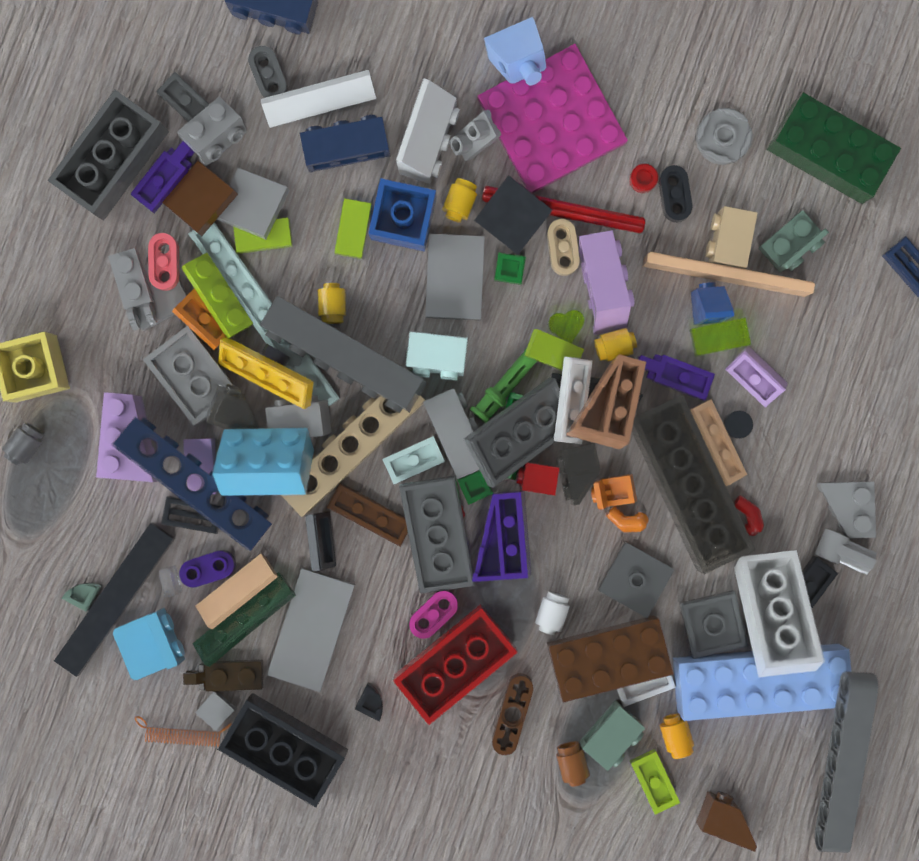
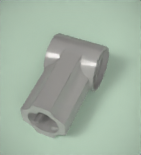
[814,529,876,574]

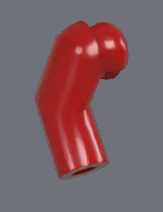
[732,495,764,536]

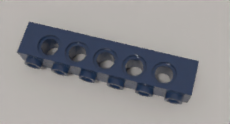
[111,417,272,551]

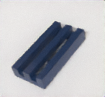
[882,236,919,297]

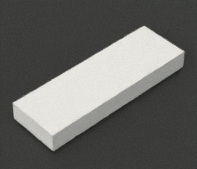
[554,357,592,444]

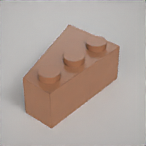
[566,355,646,449]

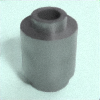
[2,422,44,465]

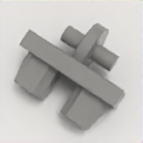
[449,110,502,161]

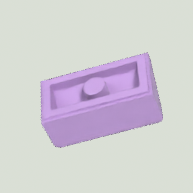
[725,346,787,407]

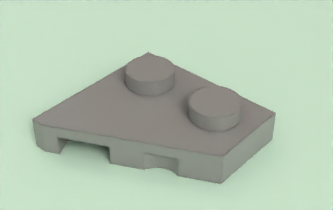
[817,481,876,538]

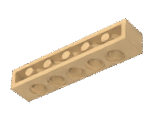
[281,395,425,517]

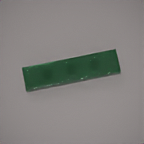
[192,572,296,667]

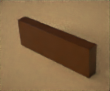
[327,483,408,547]

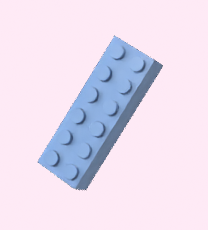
[673,644,851,721]

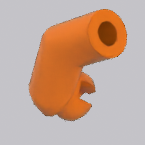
[605,506,649,532]

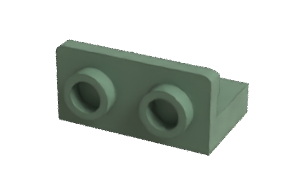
[758,210,829,273]

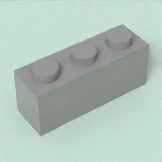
[423,388,480,479]

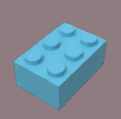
[212,428,314,496]

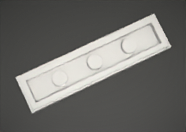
[261,70,376,128]

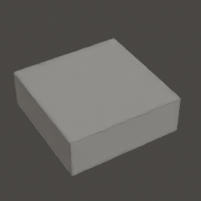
[195,691,236,731]

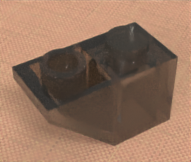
[556,443,601,506]

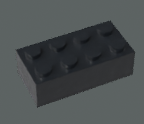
[217,693,348,808]

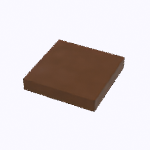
[162,161,238,236]

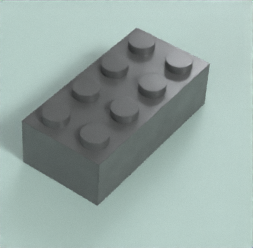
[47,89,169,221]

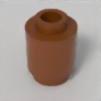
[556,741,590,787]

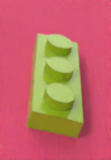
[181,253,253,339]

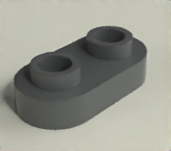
[248,46,288,98]

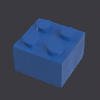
[368,178,437,252]

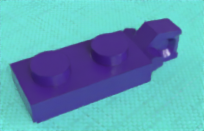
[130,141,195,214]
[637,354,715,401]

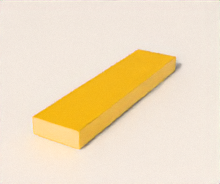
[218,337,314,409]

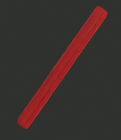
[482,186,646,233]

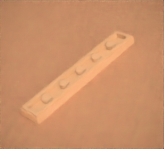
[642,252,815,297]

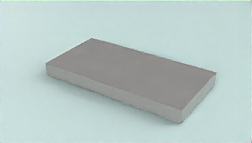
[267,567,355,692]

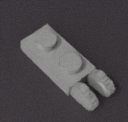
[108,248,157,331]

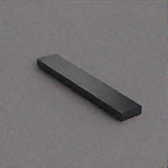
[54,523,175,677]

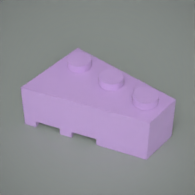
[578,230,634,335]
[96,392,158,482]

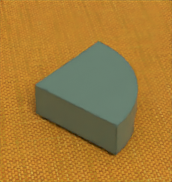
[61,583,102,612]

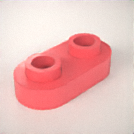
[148,233,180,291]

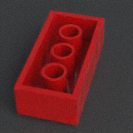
[393,604,518,725]

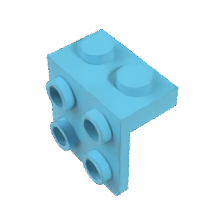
[113,608,185,680]

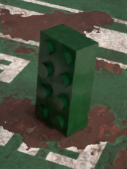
[766,92,901,204]

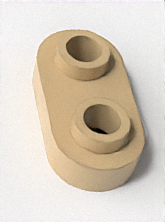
[547,219,580,276]

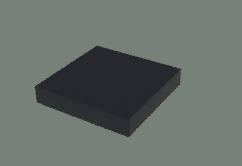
[474,175,553,255]

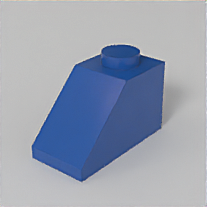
[691,282,734,325]

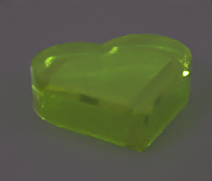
[548,310,584,343]

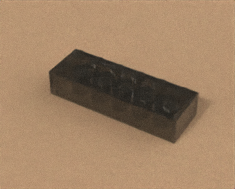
[632,395,755,574]

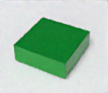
[494,252,526,285]
[457,470,494,505]

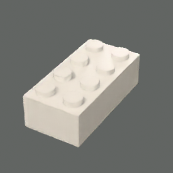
[734,550,825,677]

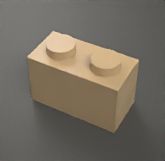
[705,206,758,269]

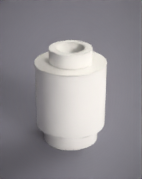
[535,591,570,635]

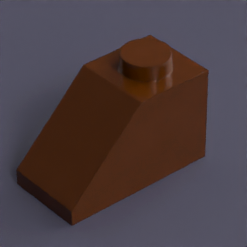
[696,791,757,852]

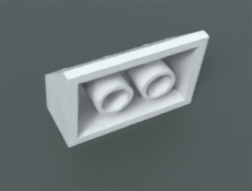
[396,79,460,184]

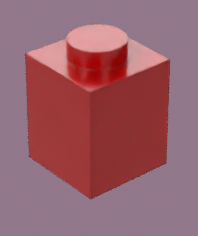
[516,463,560,496]

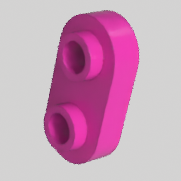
[409,590,458,639]

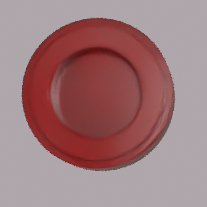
[629,164,658,193]

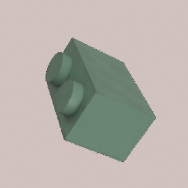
[579,700,645,771]

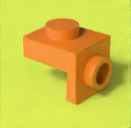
[591,474,637,510]

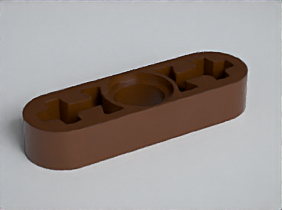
[492,673,533,756]

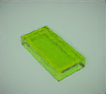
[689,317,751,357]

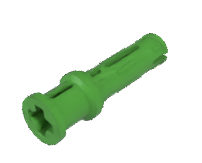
[469,348,538,423]

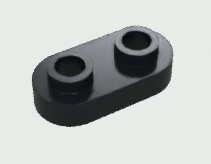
[659,165,693,223]

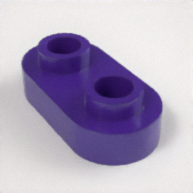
[179,550,236,588]

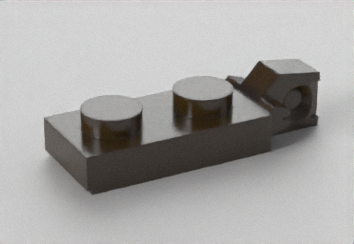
[183,660,263,692]

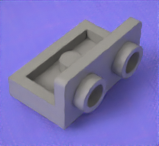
[177,97,247,166]

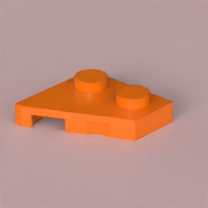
[172,289,226,350]

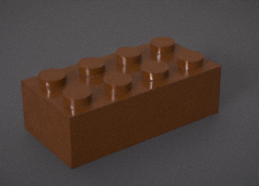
[547,616,674,703]

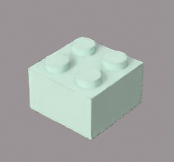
[406,332,467,381]

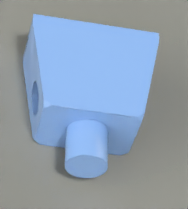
[484,17,546,85]

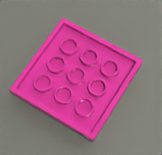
[477,44,628,194]

